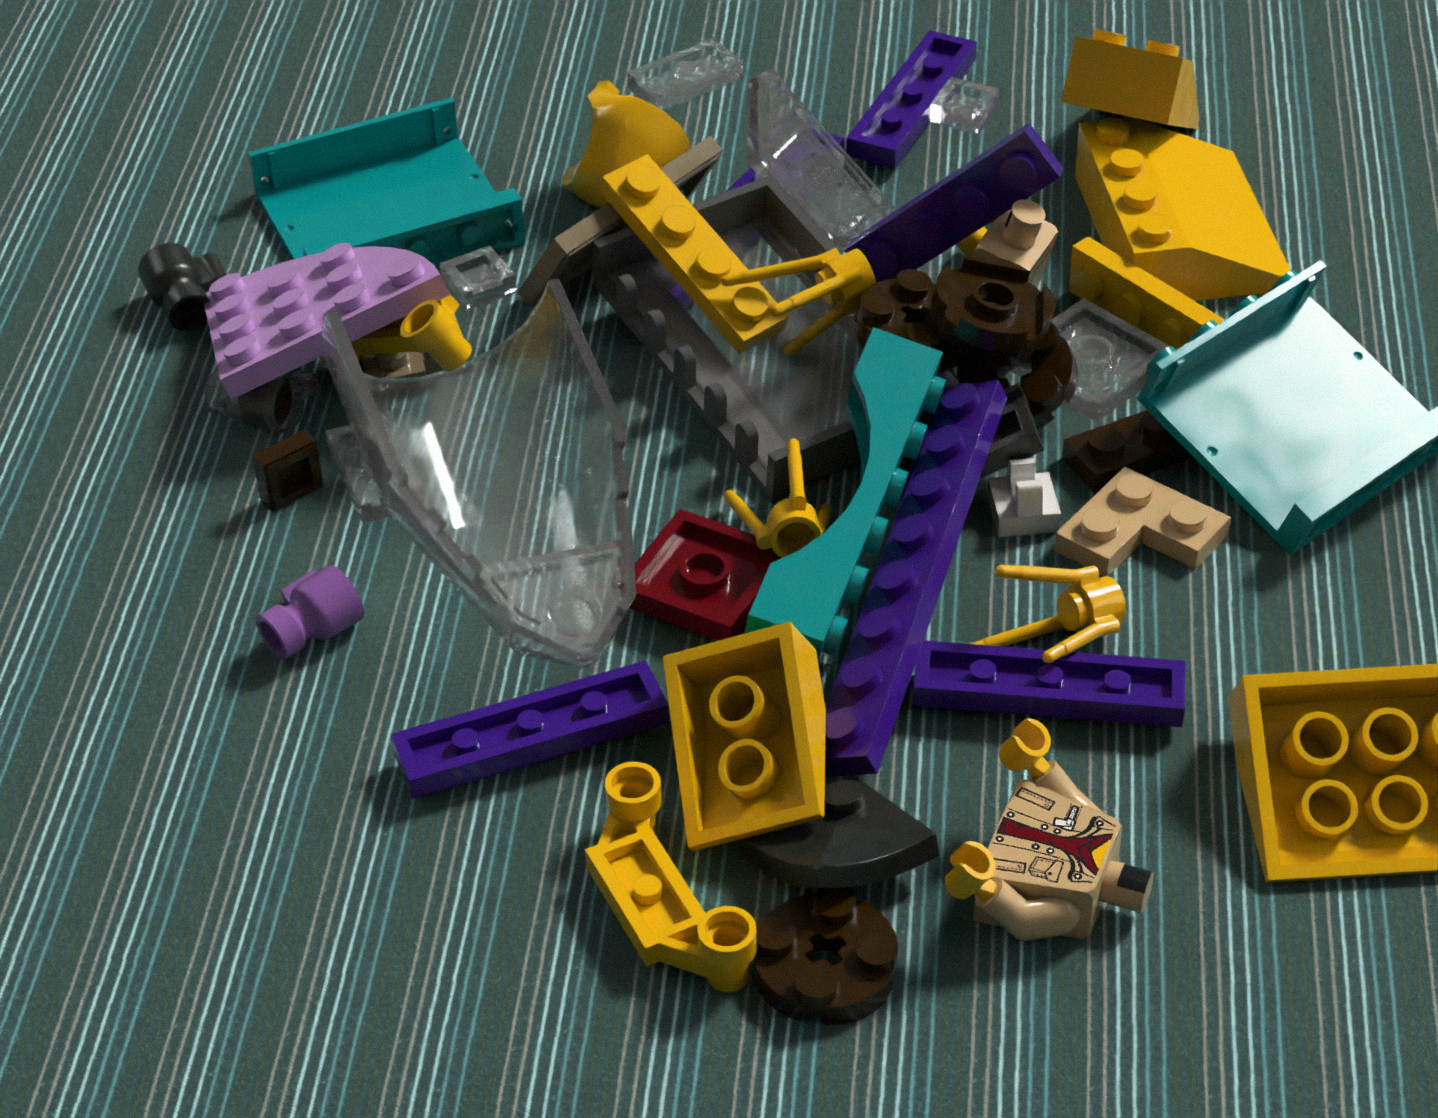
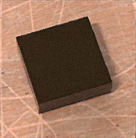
[252,430,324,512]

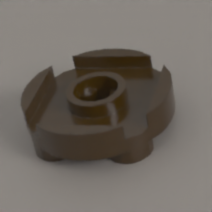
[931,256,1055,359]
[855,269,971,372]
[957,321,1079,430]
[754,887,898,1025]

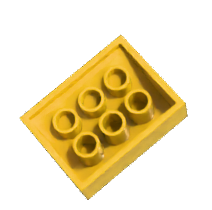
[1075,117,1291,301]
[1228,664,1438,883]

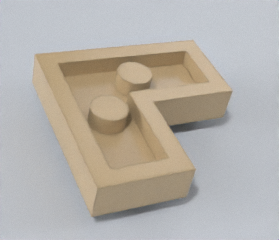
[1054,467,1231,576]

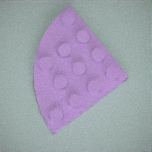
[204,243,450,400]

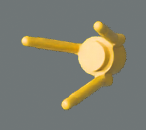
[721,248,876,356]
[724,438,832,558]
[970,565,1126,664]

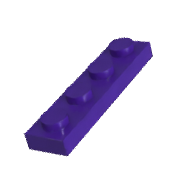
[846,30,977,168]
[844,123,1064,283]
[913,640,1186,728]
[390,660,670,799]

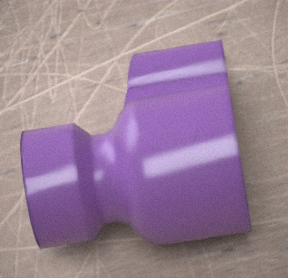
[256,565,364,661]

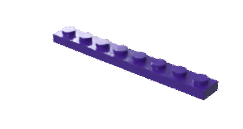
[825,380,1008,777]

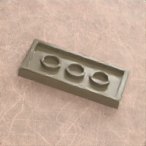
[517,135,723,307]

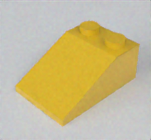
[1061,29,1199,129]
[663,621,826,851]

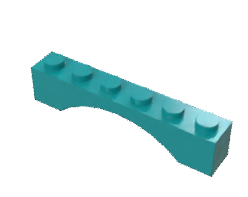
[744,327,947,665]

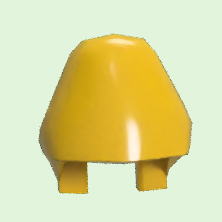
[562,80,690,209]

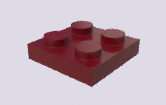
[617,509,781,641]

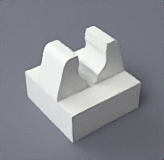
[987,458,1061,538]

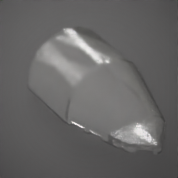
[322,279,636,669]

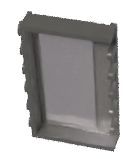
[593,175,960,504]

